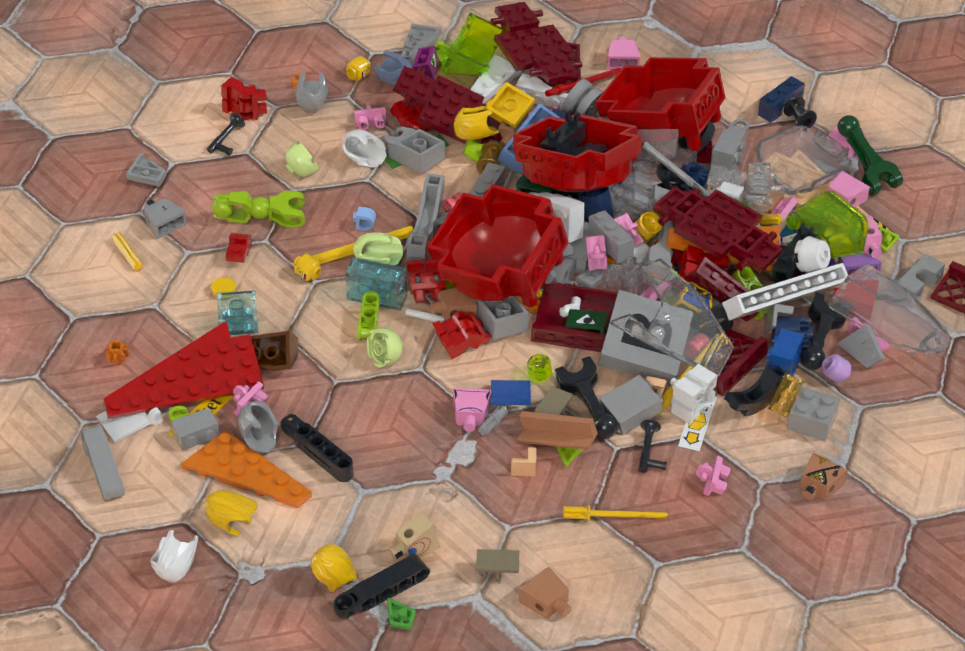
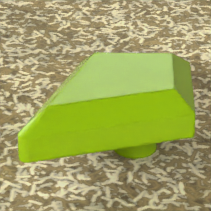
[434,41,452,65]
[463,140,484,163]
[878,227,900,253]
[556,446,584,467]

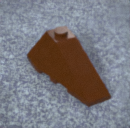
[251,330,298,371]

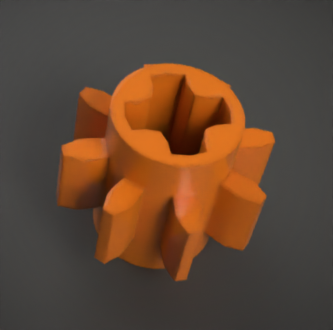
[104,340,130,364]

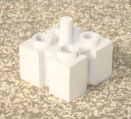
[670,364,717,423]

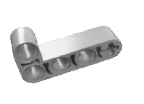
[81,424,125,501]

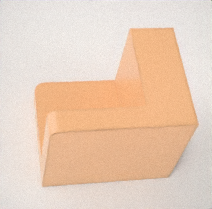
[511,447,536,476]

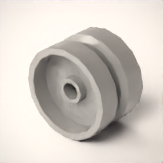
[562,79,603,117]

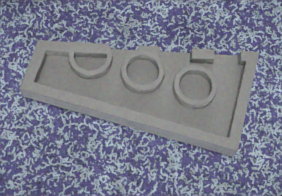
[401,24,442,67]

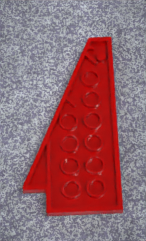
[103,321,264,419]

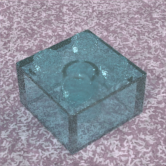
[217,290,258,335]

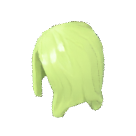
[353,233,403,268]

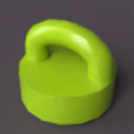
[168,405,189,424]

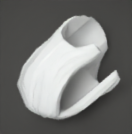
[342,129,386,167]
[150,530,198,583]

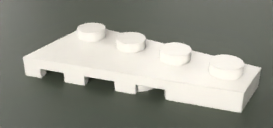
[470,54,521,103]

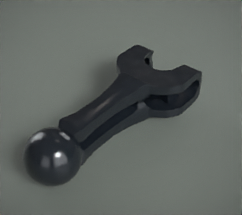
[800,292,851,370]
[555,356,618,439]

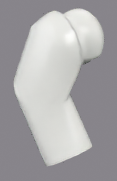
[559,297,581,317]

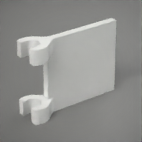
[96,407,163,443]

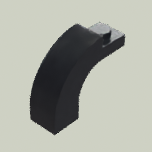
[724,366,791,416]

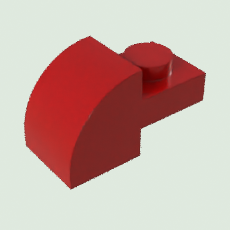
[225,233,252,263]

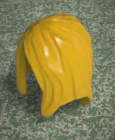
[454,106,499,140]
[205,490,258,536]
[311,544,357,593]

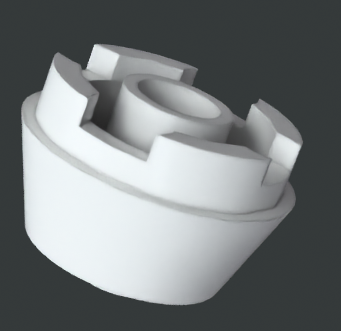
[795,236,830,273]

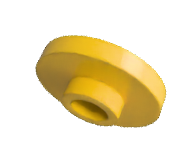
[211,277,236,297]

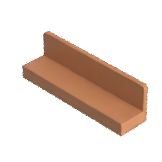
[517,411,598,450]

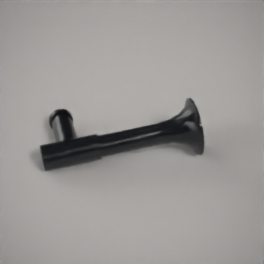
[207,113,245,156]
[638,420,667,473]

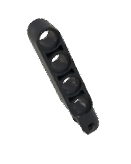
[280,414,354,482]
[334,554,430,618]

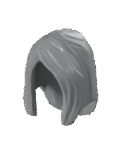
[295,72,329,113]
[238,401,279,454]

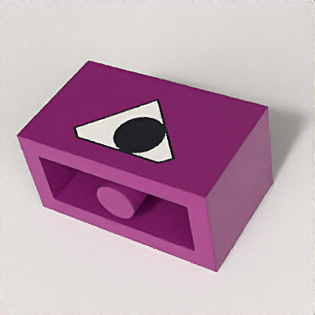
[413,46,440,80]

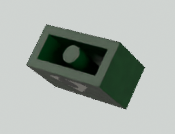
[566,309,608,334]

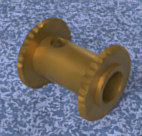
[476,142,503,174]

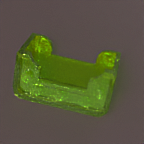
[440,12,504,76]
[786,191,869,258]

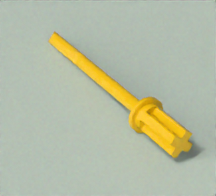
[563,505,668,521]

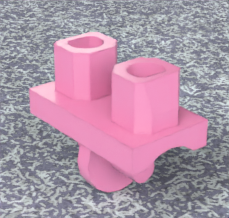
[354,105,386,130]
[614,213,644,247]
[585,235,608,271]
[233,382,269,417]
[696,456,731,496]

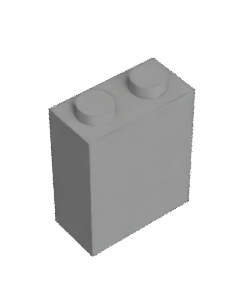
[600,374,663,435]

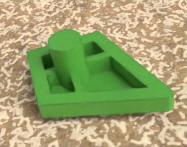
[387,598,416,630]

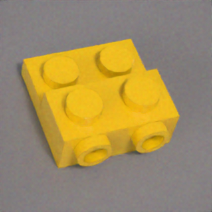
[486,82,535,128]

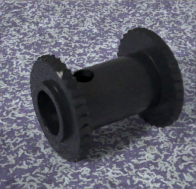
[783,96,817,131]

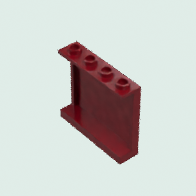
[531,282,618,352]

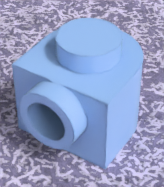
[353,207,376,231]

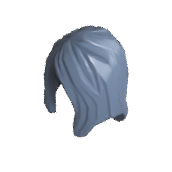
[374,51,413,86]

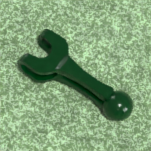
[837,115,903,196]

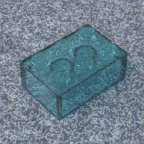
[345,257,407,311]

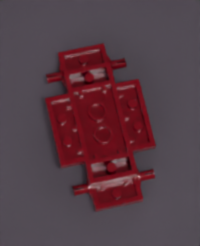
[490,2,583,84]
[392,65,502,144]
[653,187,783,273]

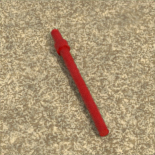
[545,68,621,97]

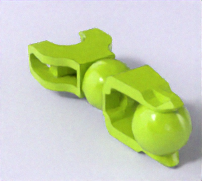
[212,191,305,228]

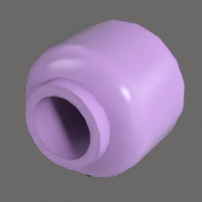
[822,354,851,383]

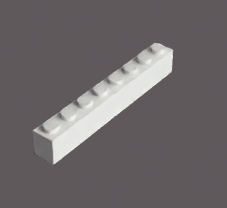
[722,263,850,321]

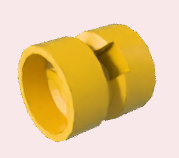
[634,212,662,243]

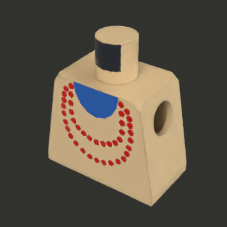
[389,512,440,559]

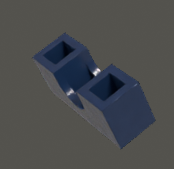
[758,76,805,123]

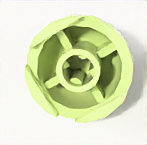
[285,141,319,177]
[367,328,403,368]

